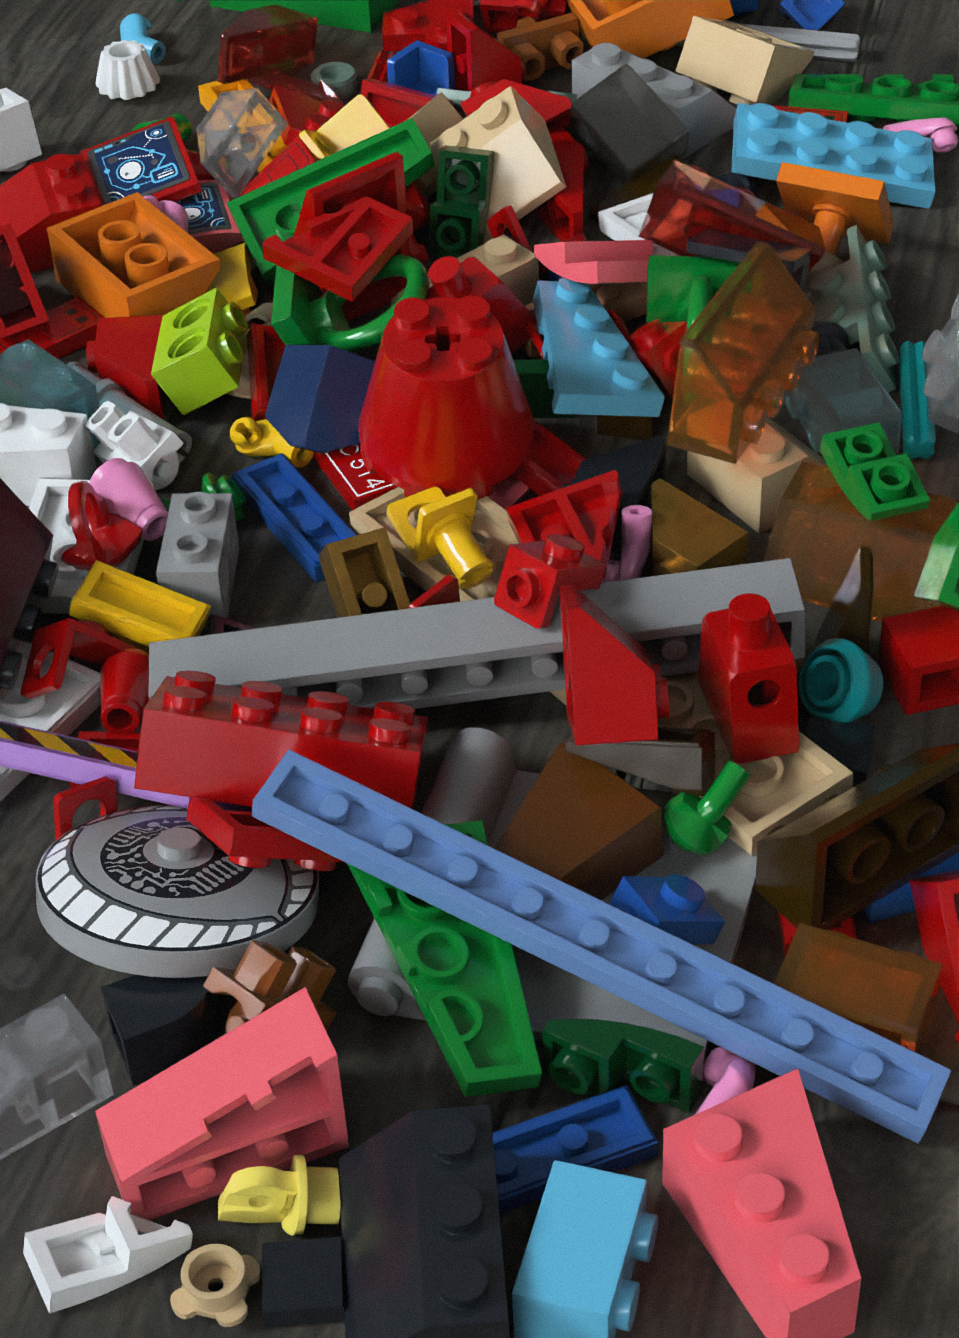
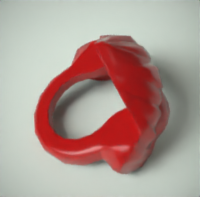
[61,481,143,571]

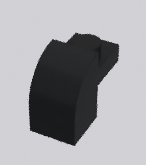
[101,975,223,1086]

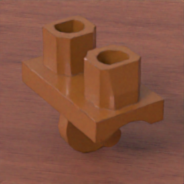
[497,13,583,82]
[203,940,337,1034]

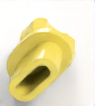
[218,1155,341,1236]

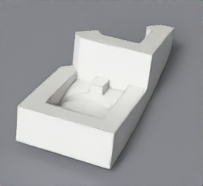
[23,1196,193,1314]

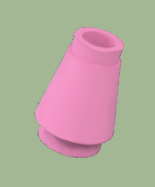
[90,458,168,541]

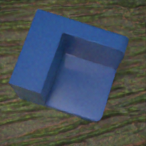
[777,0,845,31]
[387,40,456,96]

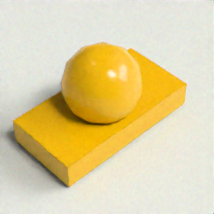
[69,560,211,653]

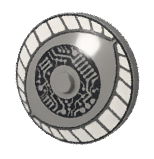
[36,804,319,978]

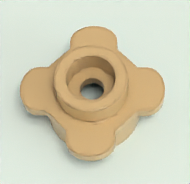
[170,1244,261,1327]

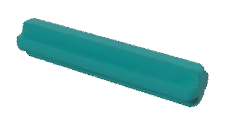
[899,340,936,460]

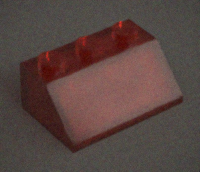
[638,160,825,272]

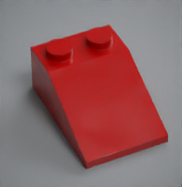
[293,152,410,322]
[0,153,101,273]

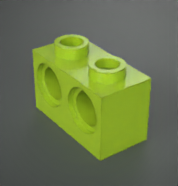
[151,287,248,415]

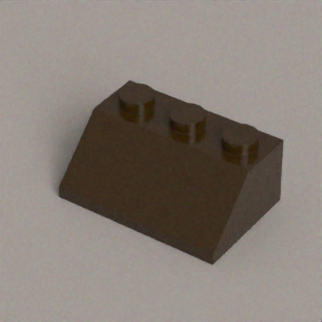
[755,743,959,941]

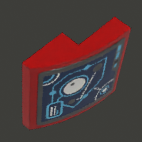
[81,116,202,206]

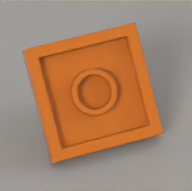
[776,162,894,256]

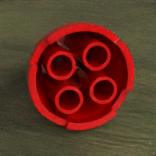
[358,295,534,500]

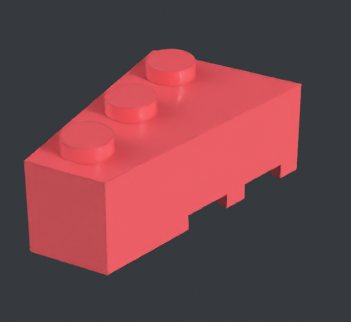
[95,987,349,1220]
[662,1068,861,1338]

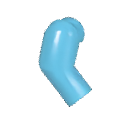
[120,13,166,64]

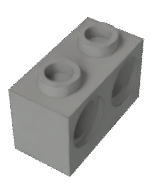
[156,492,239,628]

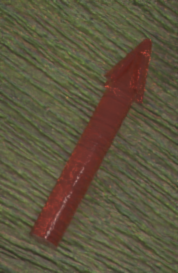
[233,60,345,105]

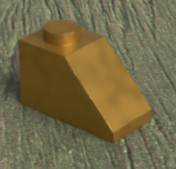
[651,478,749,576]
[318,527,410,618]

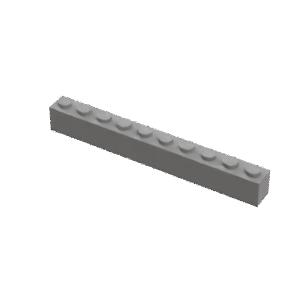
[149,558,805,709]

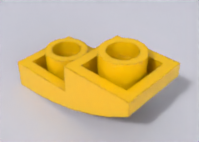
[206,243,258,316]

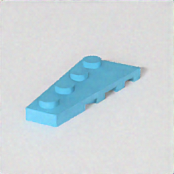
[533,278,665,417]

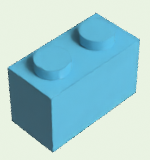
[512,1160,658,1338]

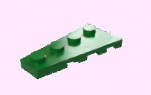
[788,74,959,131]
[226,118,436,287]
[347,820,542,1097]

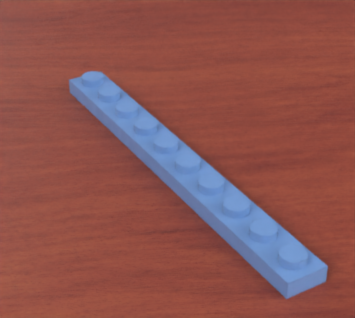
[252,749,952,1144]

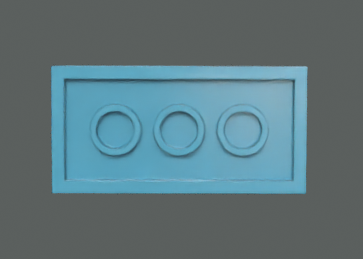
[731,103,935,209]

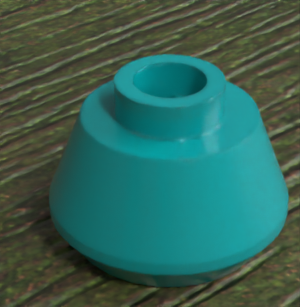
[799,638,883,723]

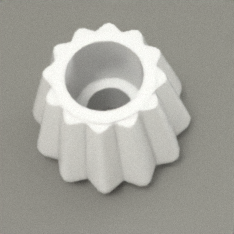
[95,40,160,100]

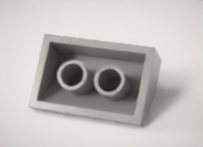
[572,42,736,160]

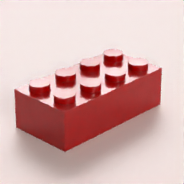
[134,670,428,809]

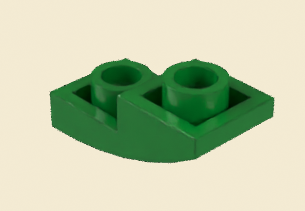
[819,422,930,521]

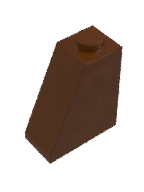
[494,739,664,900]

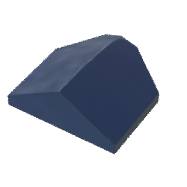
[265,345,375,454]

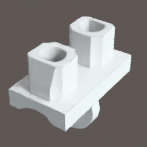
[84,401,184,490]

